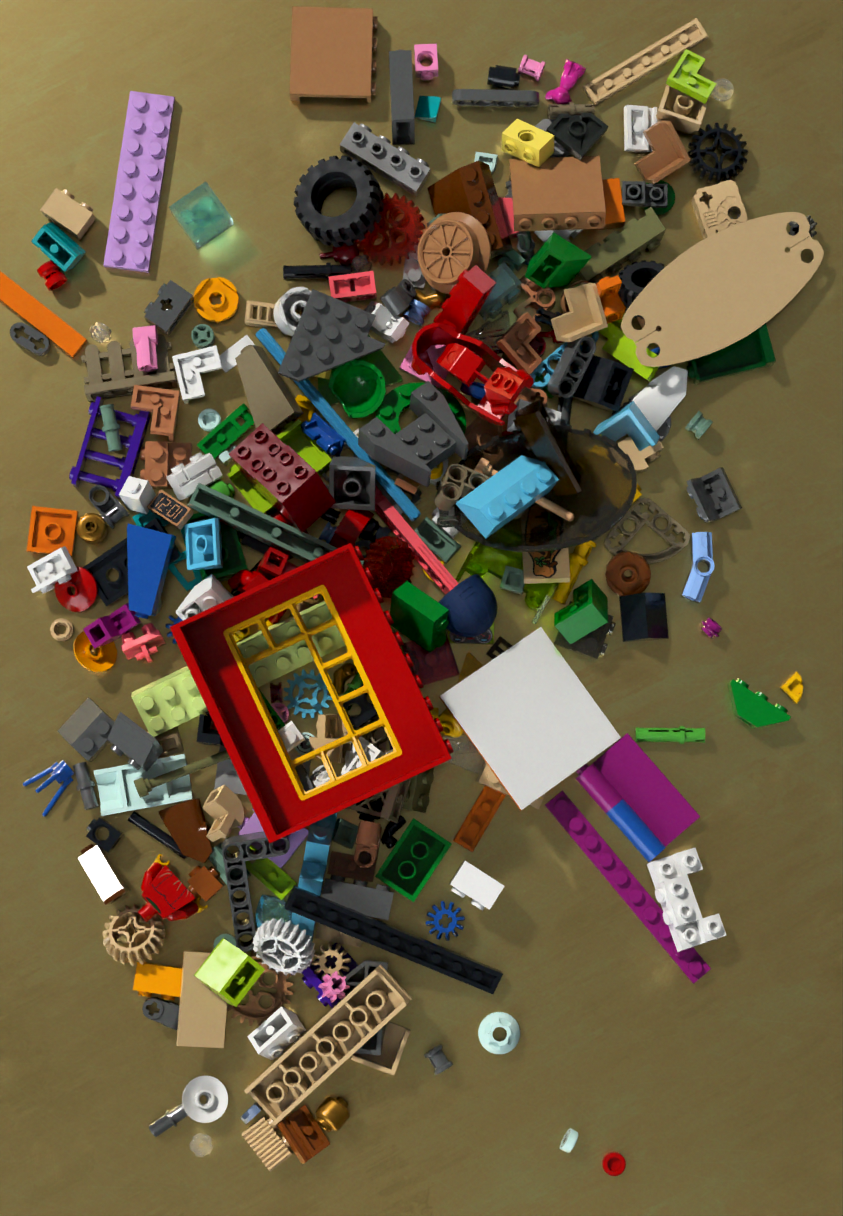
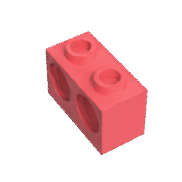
[328,271,377,303]

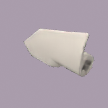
[629,366,688,432]

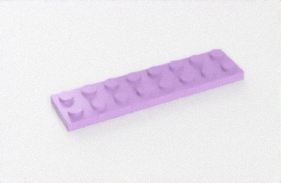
[103,91,175,273]

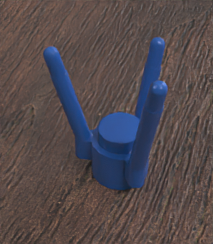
[23,760,75,817]

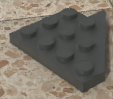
[278,289,385,382]

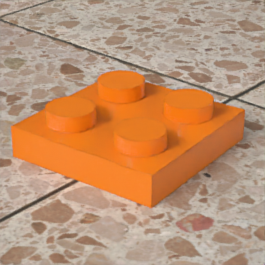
[27,506,79,557]

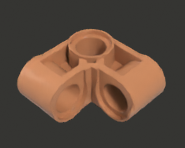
[513,275,556,323]
[355,821,382,869]

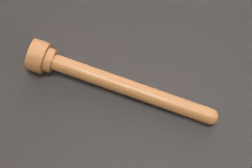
[475,457,574,521]

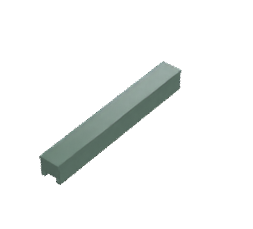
[187,483,364,566]

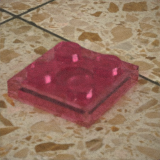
[402,633,460,686]

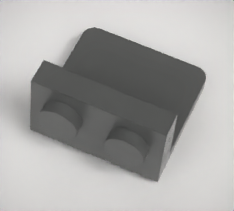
[687,467,742,522]

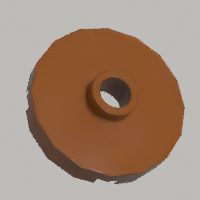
[605,551,651,596]

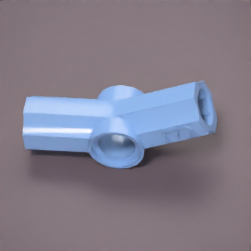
[682,532,715,603]

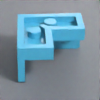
[593,401,660,451]

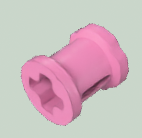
[518,55,546,82]

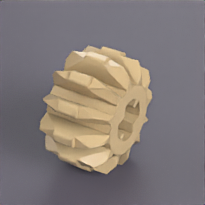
[311,942,351,980]

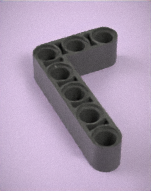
[222,831,290,952]

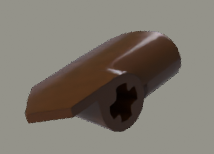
[158,798,213,863]

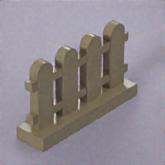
[81,334,178,402]

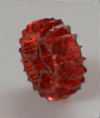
[363,536,416,598]

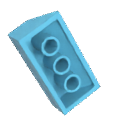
[456,455,559,539]

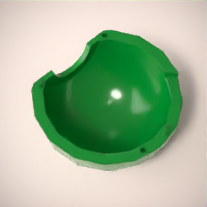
[328,360,386,418]

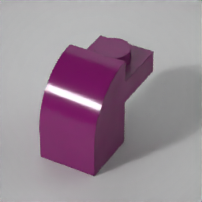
[83,603,141,649]

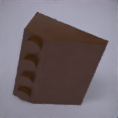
[428,161,513,258]

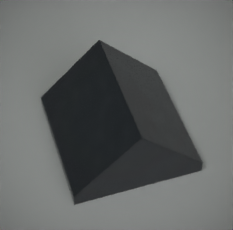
[619,592,669,642]

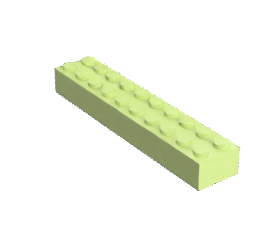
[131,601,346,737]

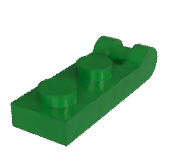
[197,404,255,460]

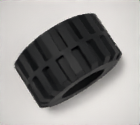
[618,260,665,319]

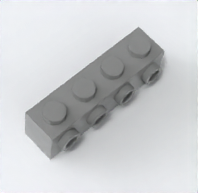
[340,122,431,197]

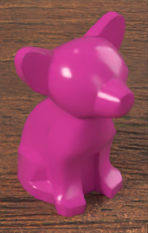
[545,59,586,104]

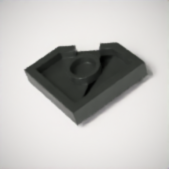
[546,113,609,160]

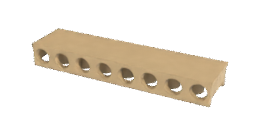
[244,964,412,1125]

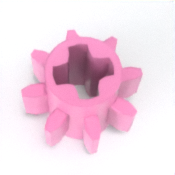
[318,971,350,1002]

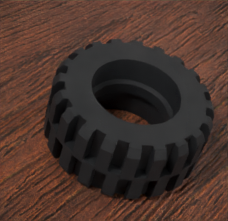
[294,155,384,247]

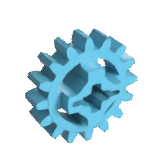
[284,669,332,719]

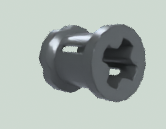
[424,1044,453,1075]

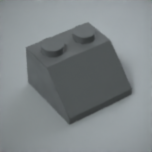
[329,456,376,511]
[58,697,115,762]
[107,712,164,772]

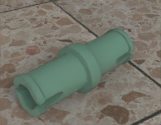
[99,404,123,452]

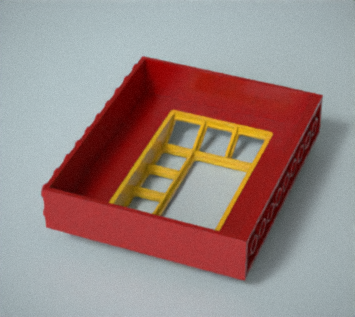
[170,543,454,843]

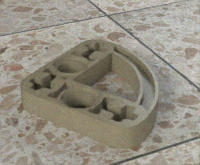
[604,498,690,564]

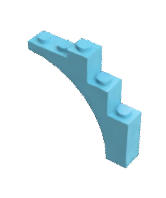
[291,812,338,942]

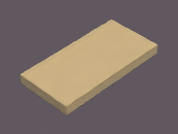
[176,951,227,1048]

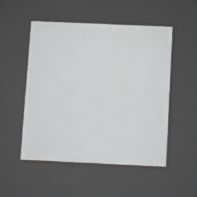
[439,627,621,811]

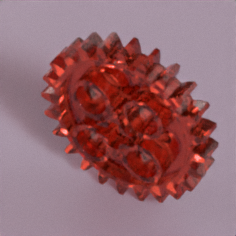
[354,193,426,266]

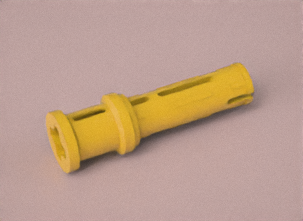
[552,536,597,605]

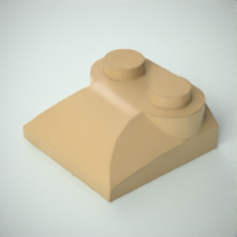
[656,85,710,134]

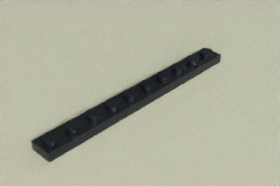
[284,886,503,994]

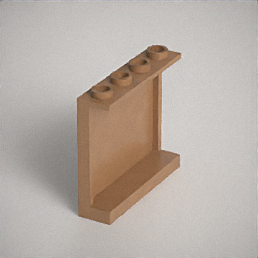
[290,6,378,103]
[509,156,606,232]

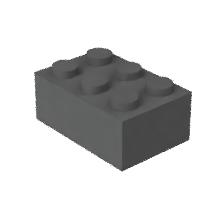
[321,875,394,920]

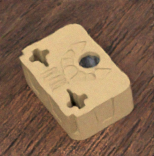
[691,180,748,239]

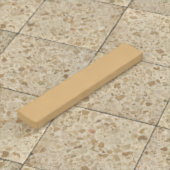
[583,18,709,106]

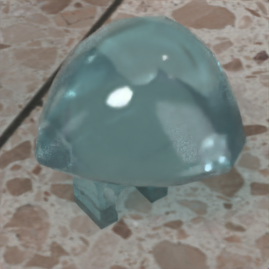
[255,895,293,929]

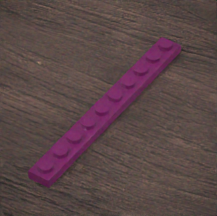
[545,790,711,984]

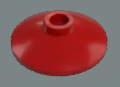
[55,566,98,612]

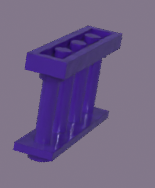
[69,396,151,500]

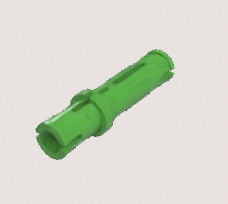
[635,726,705,744]

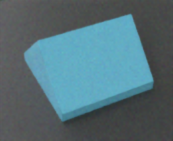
[185,518,223,570]

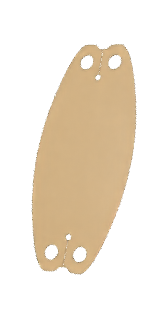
[621,212,824,367]

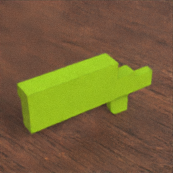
[598,313,660,382]

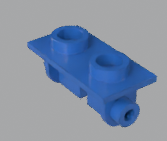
[301,413,345,456]

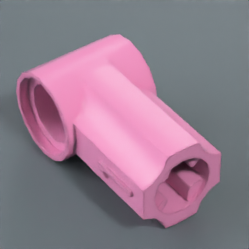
[133,325,158,372]

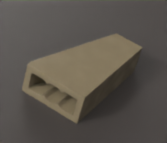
[235,345,303,434]

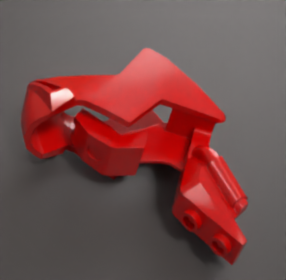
[411,319,534,426]

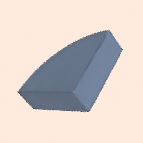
[240,1102,262,1124]

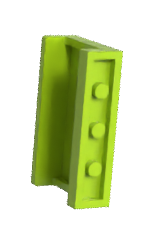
[227,419,332,515]

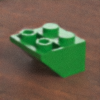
[525,232,591,288]

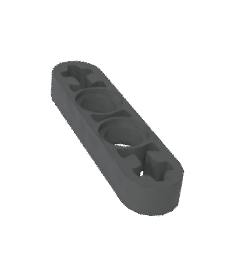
[452,89,539,107]

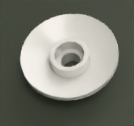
[182,1076,228,1123]

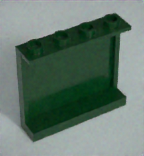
[686,323,776,384]

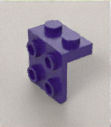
[301,943,358,1008]

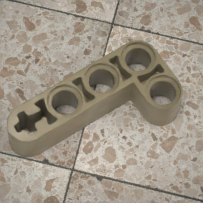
[435,464,526,519]

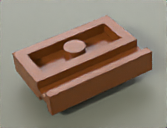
[277,1105,330,1164]

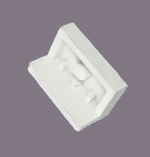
[27,546,78,594]

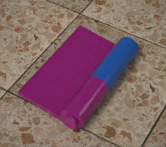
[575,733,700,862]

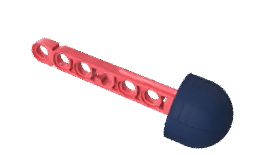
[375,486,497,637]

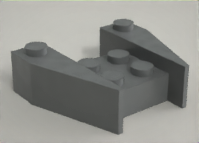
[358,381,469,487]

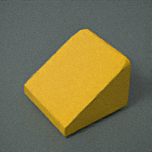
[294,395,317,423]

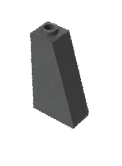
[389,49,415,145]

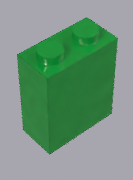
[390,581,449,653]

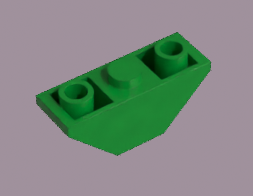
[728,679,791,728]

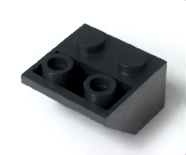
[571,355,634,412]

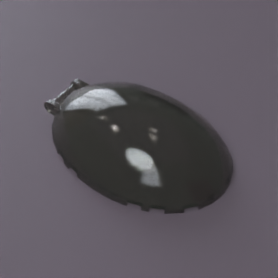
[436,425,637,552]

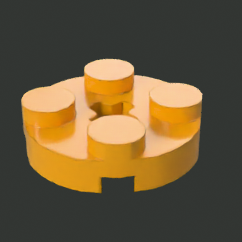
[194,277,239,324]

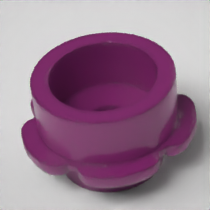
[702,617,722,638]

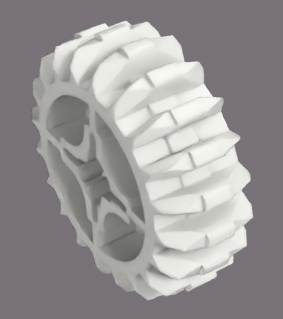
[252,918,315,976]

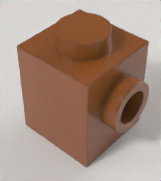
[187,865,225,902]

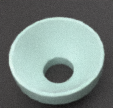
[478,1012,520,1054]

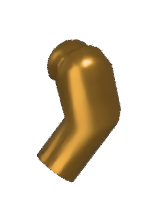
[413,289,446,309]
[333,663,357,694]

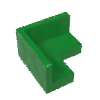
[554,579,608,644]

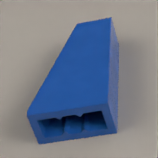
[127,523,176,619]

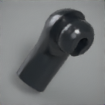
[381,815,406,849]

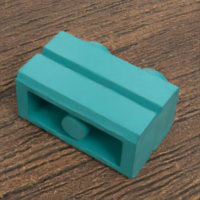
[31,222,86,272]

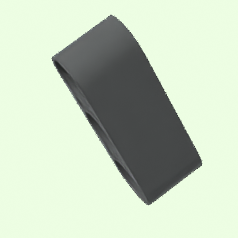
[548,336,596,398]

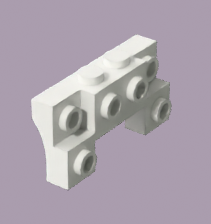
[647,848,726,952]

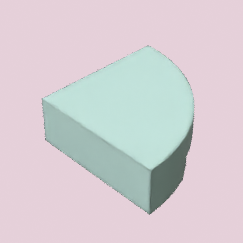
[219,445,237,467]

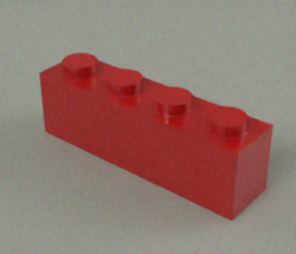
[433,265,496,346]

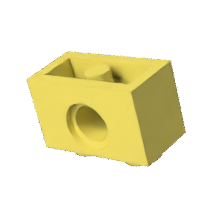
[502,119,555,167]

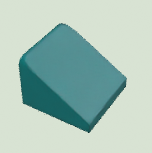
[414,96,441,123]

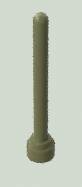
[134,750,230,798]

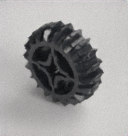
[688,122,748,184]

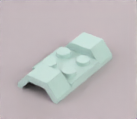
[94,754,193,816]

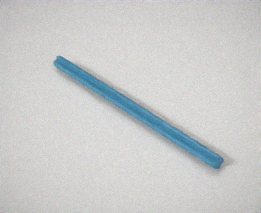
[255,328,421,521]

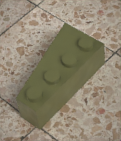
[578,207,666,284]

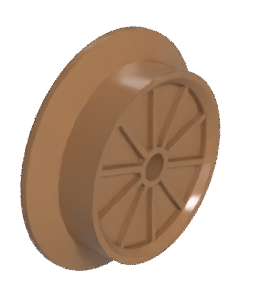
[417,212,491,294]

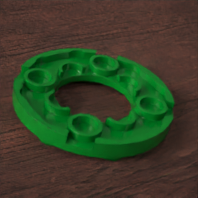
[376,383,466,458]

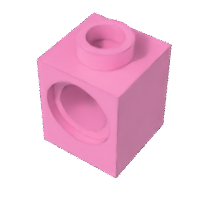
[414,43,438,80]

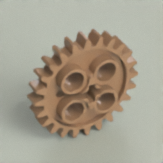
[227,950,294,1026]

